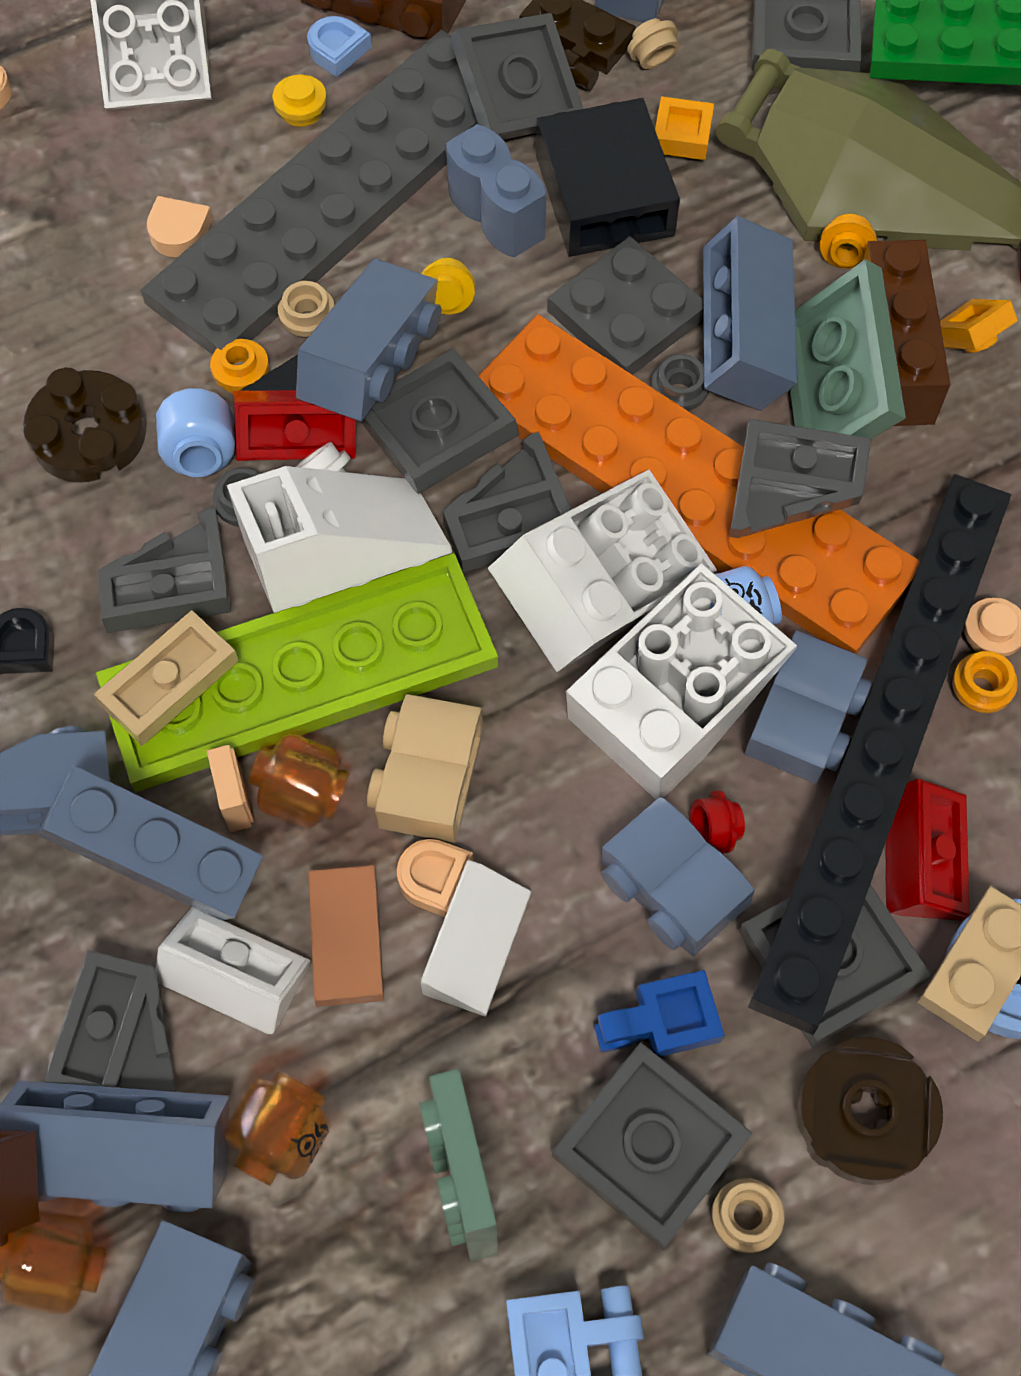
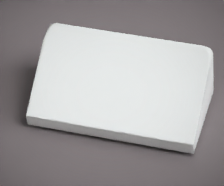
[421,860,531,1017]
[155,907,310,1034]

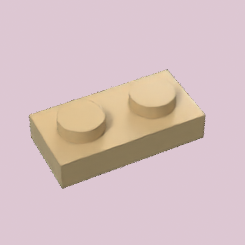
[94,610,239,746]
[917,886,1021,1042]

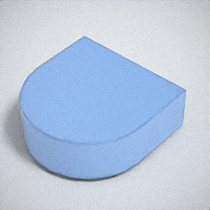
[307,16,372,77]

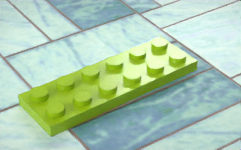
[96,553,498,793]

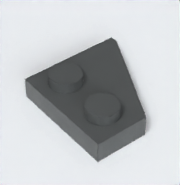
[729,419,871,538]
[443,432,571,573]
[98,507,231,633]
[43,950,176,1092]

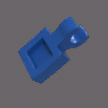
[594,970,725,1057]

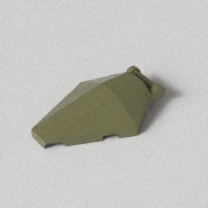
[716,48,1021,251]

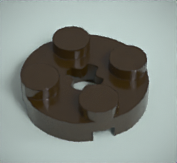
[23,367,146,483]
[797,1037,943,1185]

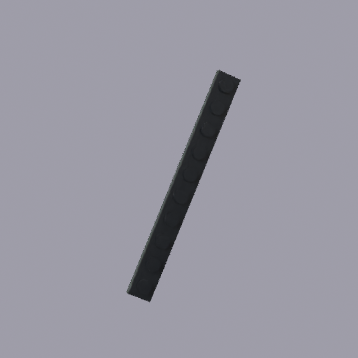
[748,474,1012,1035]

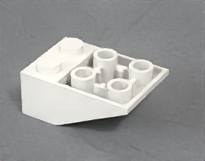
[91,0,212,111]
[227,466,452,613]
[488,469,717,672]
[566,563,797,800]

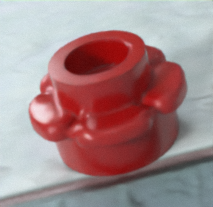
[689,790,745,854]

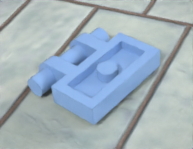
[506,1286,644,1376]

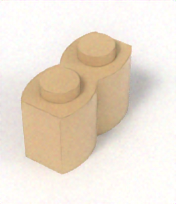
[367,694,483,843]

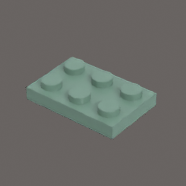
[790,259,906,439]
[419,1069,498,1262]

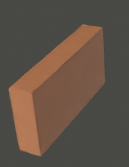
[308,865,384,1007]

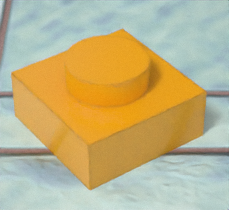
[655,96,715,160]
[940,299,1018,353]

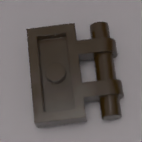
[519,0,636,90]

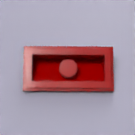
[233,390,356,461]
[886,779,970,921]

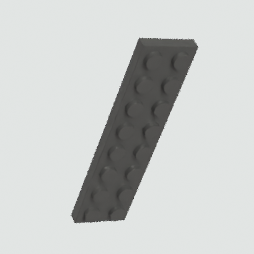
[141,29,478,355]

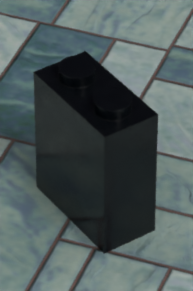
[536,98,680,257]

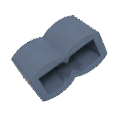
[446,124,546,258]
[744,630,872,784]
[601,797,755,957]

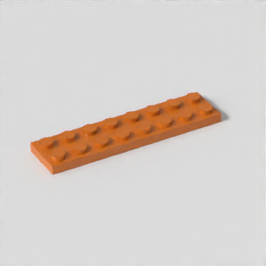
[478,314,920,654]

